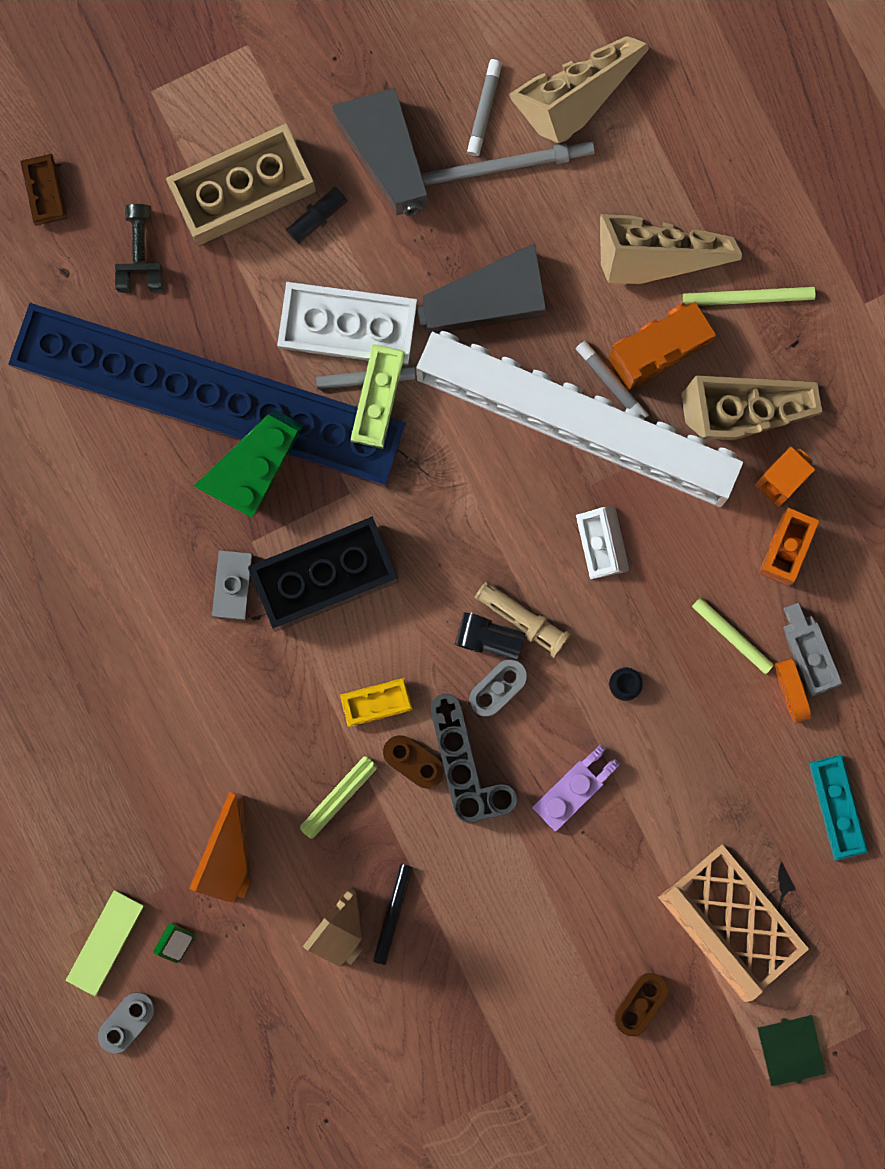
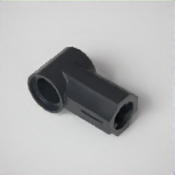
[454,612,525,661]

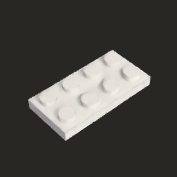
[277,282,417,366]

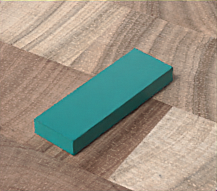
[808,754,868,861]

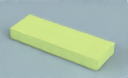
[351,344,405,449]
[65,890,145,996]

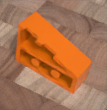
[608,302,716,392]

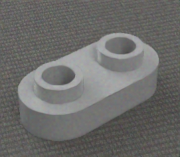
[469,660,527,717]
[98,992,155,1054]

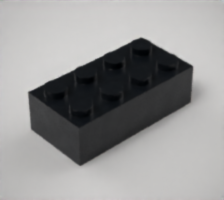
[248,516,398,632]

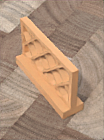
[658,844,809,1002]

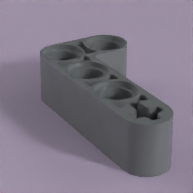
[431,694,517,823]

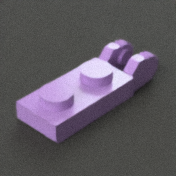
[532,744,620,832]

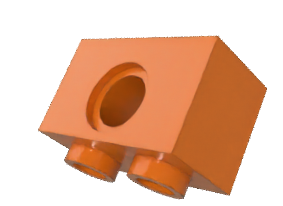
[755,446,815,507]
[758,508,819,586]

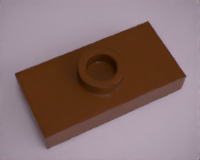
[20,154,67,226]

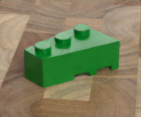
[194,409,304,518]

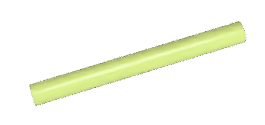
[683,287,815,306]

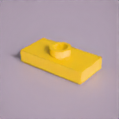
[340,678,413,728]

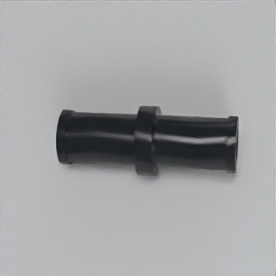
[285,186,348,245]

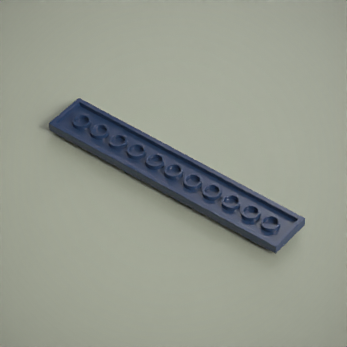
[8,303,406,487]

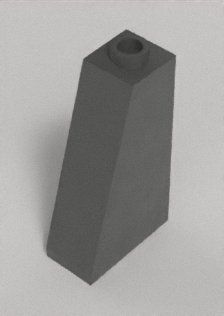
[332,88,428,216]
[417,245,546,335]

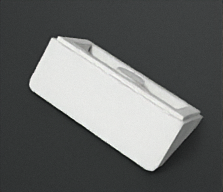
[576,507,629,579]

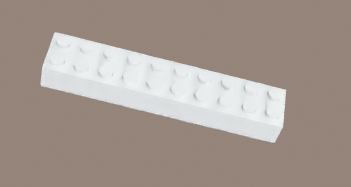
[416,331,743,508]

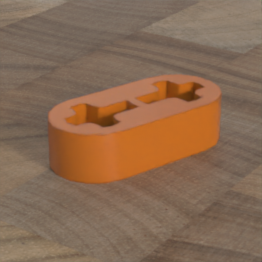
[775,658,811,724]

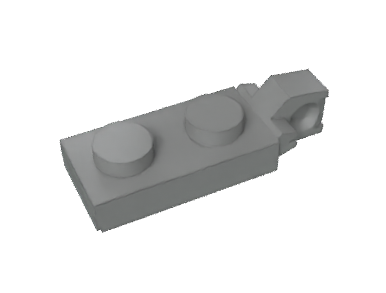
[783,603,842,697]

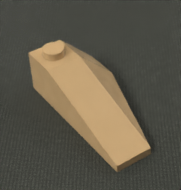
[681,376,822,440]

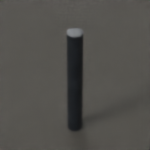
[373,863,413,965]

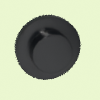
[609,667,643,701]

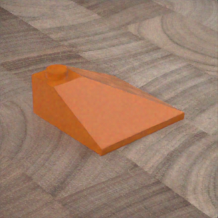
[189,792,252,903]

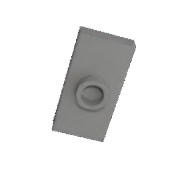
[212,550,253,620]

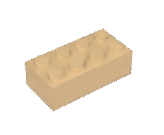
[166,123,316,246]

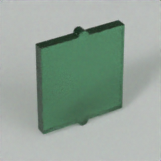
[757,1015,826,1086]

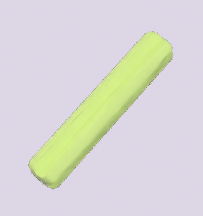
[300,756,377,839]

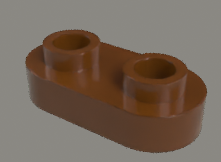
[383,735,444,789]
[614,973,668,1036]

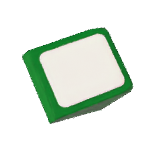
[153,922,194,963]

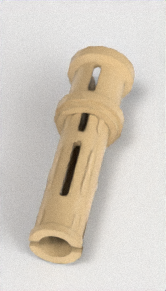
[474,581,571,658]

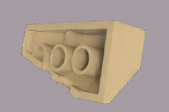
[509,36,649,143]
[600,214,742,286]
[302,887,363,967]

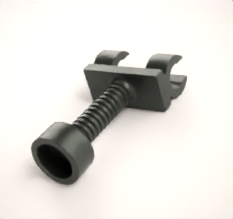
[115,204,163,292]

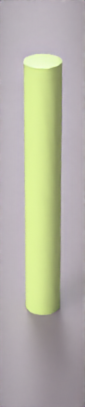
[692,597,774,674]

